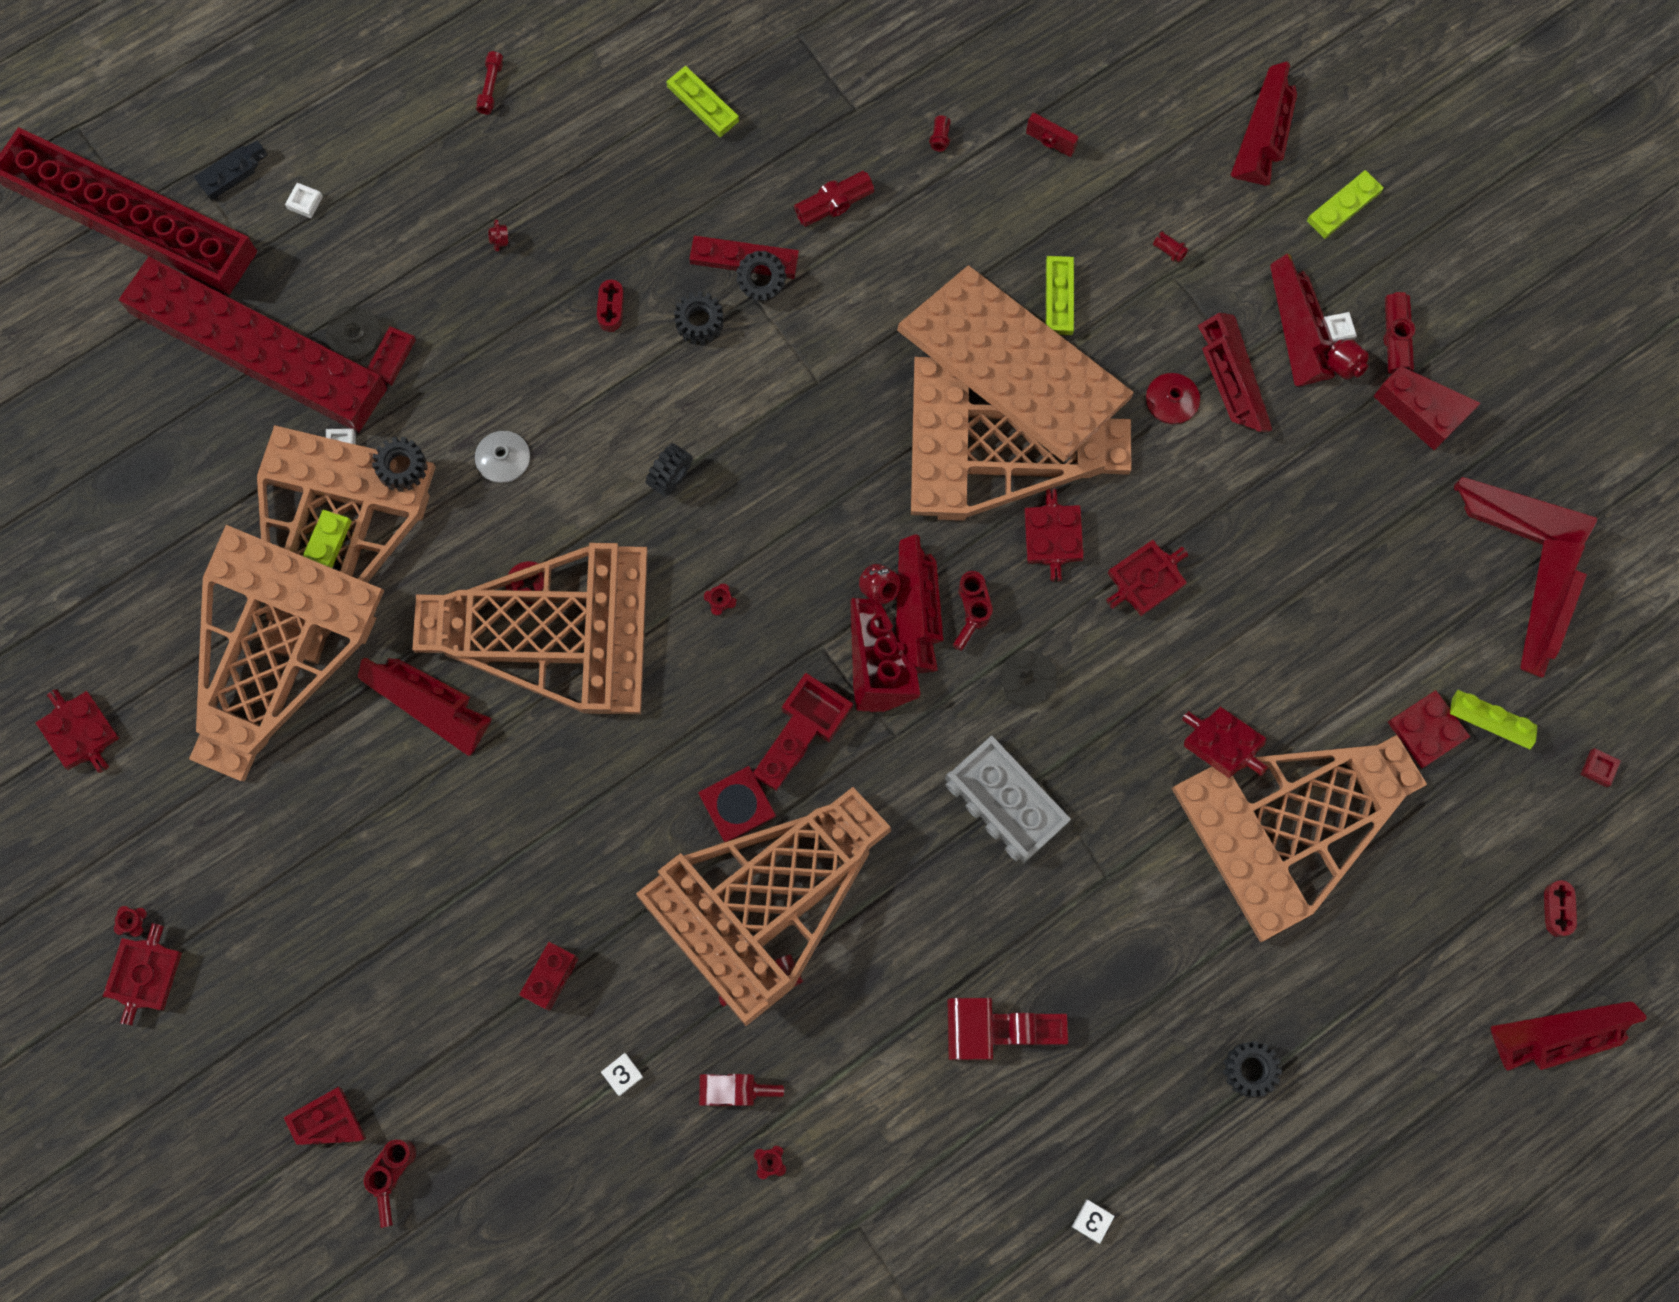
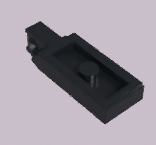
[194,140,268,200]

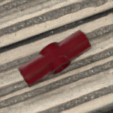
[794,170,874,227]
[1383,292,1415,374]

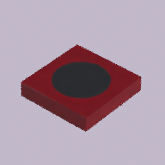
[698,766,776,843]

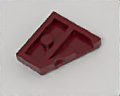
[284,1087,366,1145]

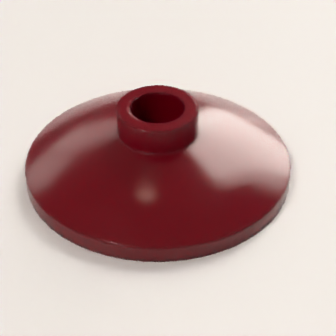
[1146,373,1200,424]

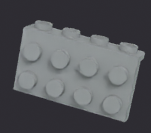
[945,735,1071,863]

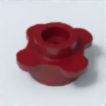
[488,220,508,252]
[704,583,736,616]
[114,906,147,937]
[754,1146,786,1179]

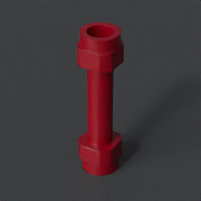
[476,51,503,115]

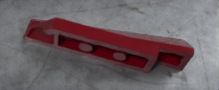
[1231,61,1297,186]
[1270,253,1335,387]
[1198,312,1272,432]
[1453,477,1597,545]
[896,534,944,673]
[1520,539,1587,678]
[358,658,492,756]
[1491,1001,1646,1071]

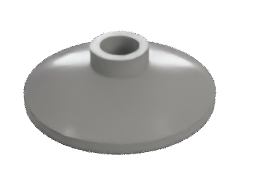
[475,431,530,483]

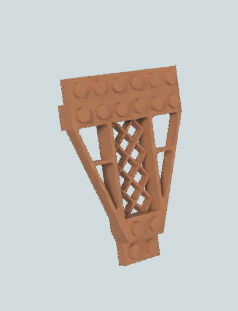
[911,357,1131,520]
[257,425,435,664]
[189,525,384,781]
[412,543,648,714]
[1172,735,1427,942]
[636,787,891,1026]

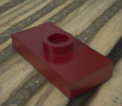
[1026,113,1079,157]
[367,326,416,386]

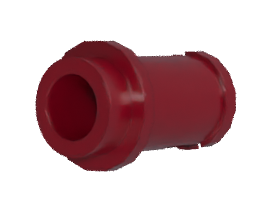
[929,115,951,152]
[1153,231,1189,263]

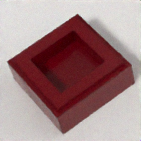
[1580,748,1621,787]

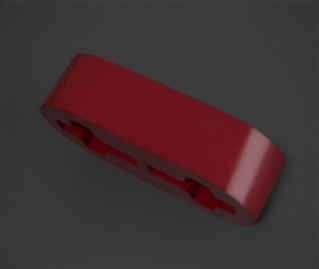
[597,279,624,332]
[1544,880,1577,937]

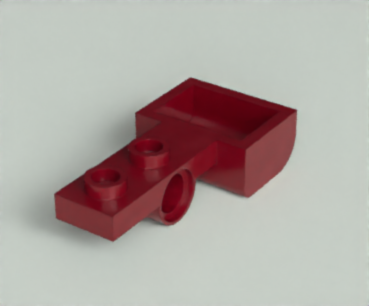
[753,673,853,791]
[947,998,1068,1060]

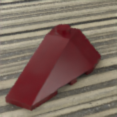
[851,598,921,712]

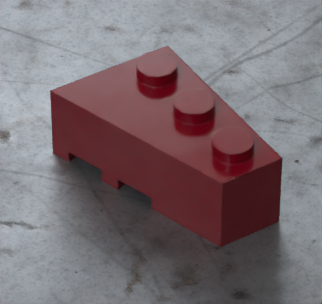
[1373,366,1481,451]

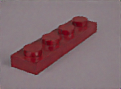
[689,235,799,279]

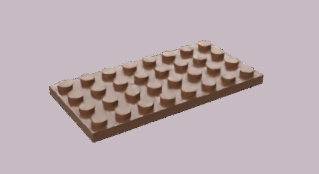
[897,265,1134,462]

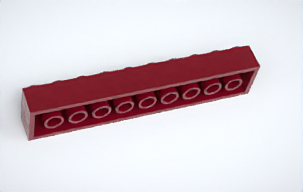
[0,127,257,295]
[118,256,388,433]

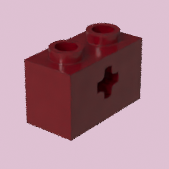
[519,942,579,1011]

